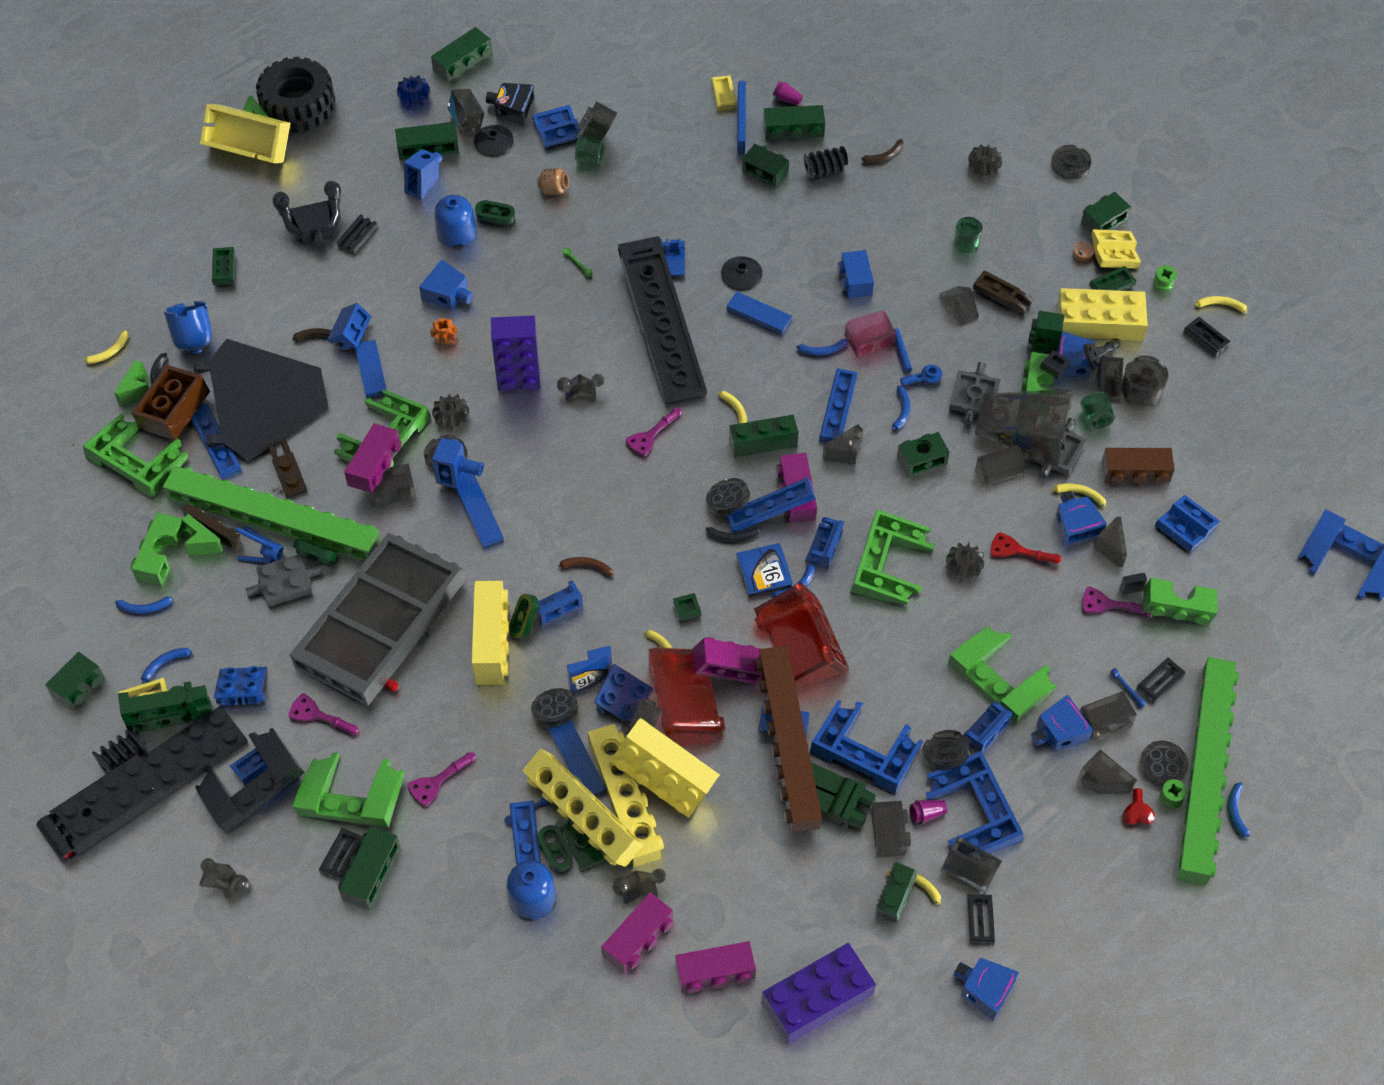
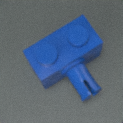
[432,438,484,489]

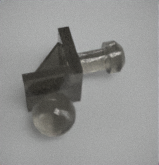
[557,373,604,402]
[199,858,249,899]
[612,868,666,904]

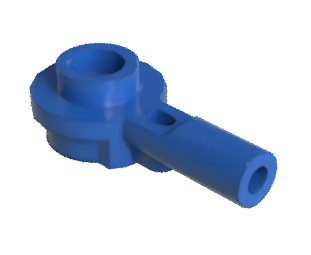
[900,365,942,386]

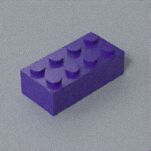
[491,315,541,391]
[761,942,876,1044]

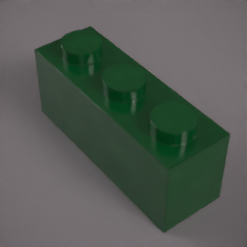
[431,27,492,82]
[763,105,825,140]
[395,122,459,160]
[729,414,799,458]
[338,826,400,910]

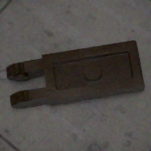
[972,271,1033,314]
[268,439,307,497]

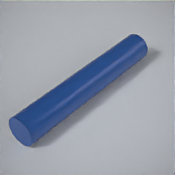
[891,328,912,373]

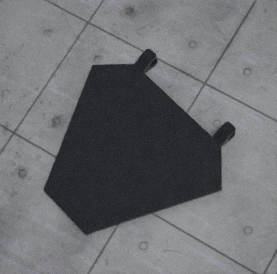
[193,339,329,462]

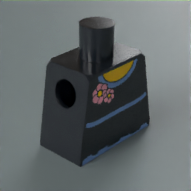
[486,83,535,126]

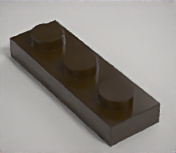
[181,503,243,553]

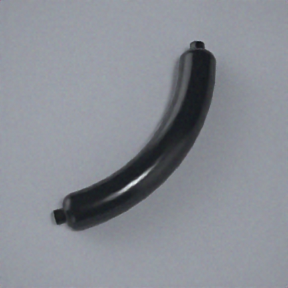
[150,352,168,385]
[705,527,761,542]

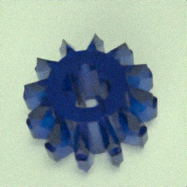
[397,75,431,108]

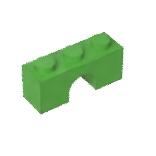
[1019,352,1054,420]
[131,513,185,586]
[1143,578,1218,624]

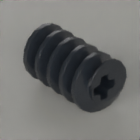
[803,146,848,179]
[92,726,148,772]

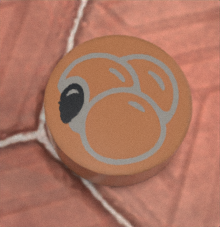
[1073,242,1095,262]

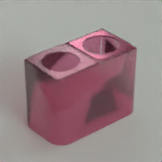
[844,310,896,357]

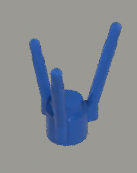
[236,526,284,564]

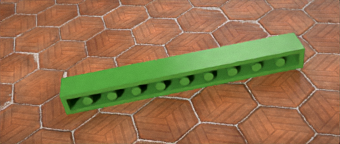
[163,466,381,561]
[1176,657,1239,885]

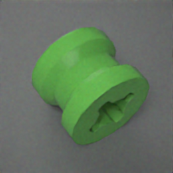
[1153,265,1177,291]
[1159,779,1187,809]

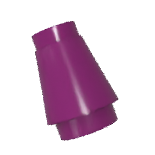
[773,81,803,106]
[909,800,947,824]

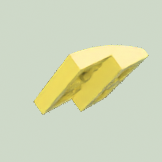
[1092,229,1141,269]

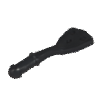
[1083,338,1121,370]

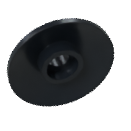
[474,125,514,157]
[721,256,762,290]

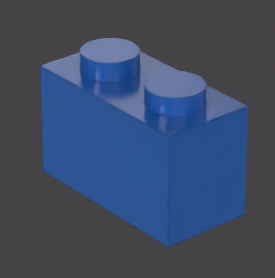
[837,250,874,298]

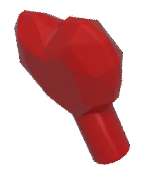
[1122,788,1155,825]

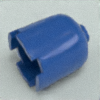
[434,195,477,247]
[164,301,212,354]
[506,861,557,920]

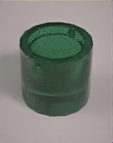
[575,135,605,165]
[953,217,983,253]
[1080,392,1116,429]

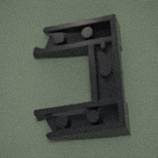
[195,728,305,833]

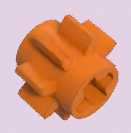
[430,318,457,345]

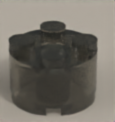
[1121,355,1169,406]

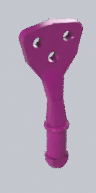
[626,407,682,457]
[1082,586,1152,616]
[288,693,359,735]
[408,752,476,807]

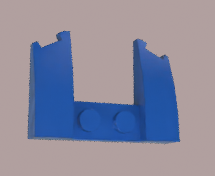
[1298,509,1384,601]
[810,700,923,795]
[926,751,1024,860]

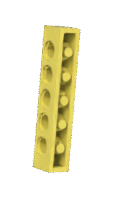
[588,724,664,868]
[522,748,644,867]

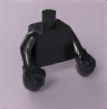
[272,181,341,249]

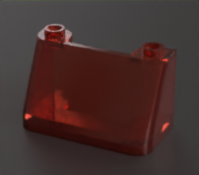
[754,582,849,689]
[648,647,725,747]

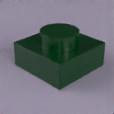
[673,593,701,622]

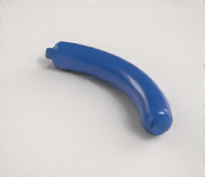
[796,338,848,356]
[891,386,910,431]
[771,563,815,600]
[115,596,173,614]
[141,648,192,684]
[1228,782,1250,838]

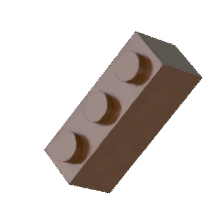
[1102,448,1175,483]

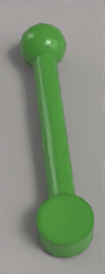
[563,248,592,277]

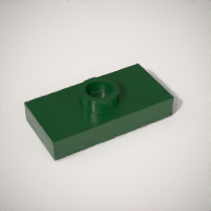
[212,247,235,286]
[1089,266,1137,291]
[561,822,604,872]

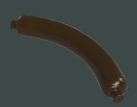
[861,139,904,163]
[292,328,341,343]

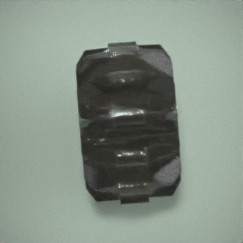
[968,144,1003,178]
[432,393,470,431]
[946,542,985,581]

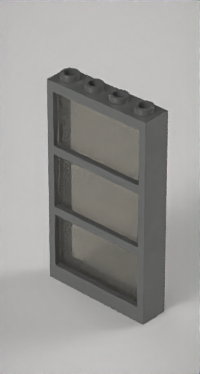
[289,533,465,706]

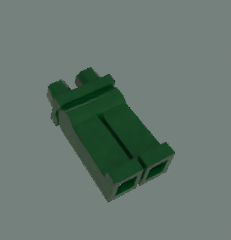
[118,681,212,733]
[780,762,876,830]

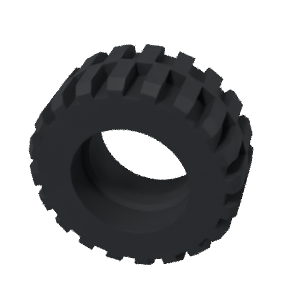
[256,57,335,132]

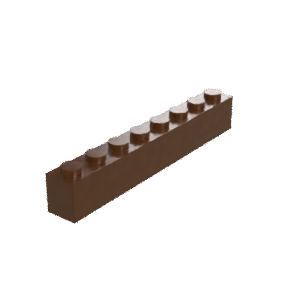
[755,646,822,833]

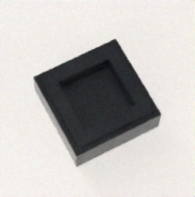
[1040,350,1071,379]
[1119,573,1147,595]

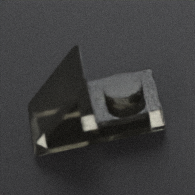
[822,424,863,464]

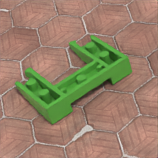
[334,389,431,479]
[83,414,188,498]
[850,509,934,605]
[948,626,1057,724]
[292,752,405,828]

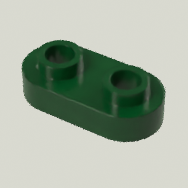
[475,200,515,225]
[293,538,338,564]
[509,594,539,639]
[538,825,573,872]

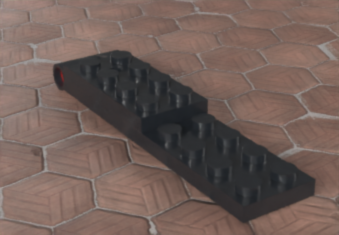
[618,236,707,404]
[36,705,248,863]

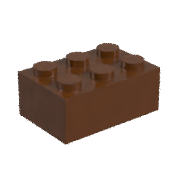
[131,365,210,440]

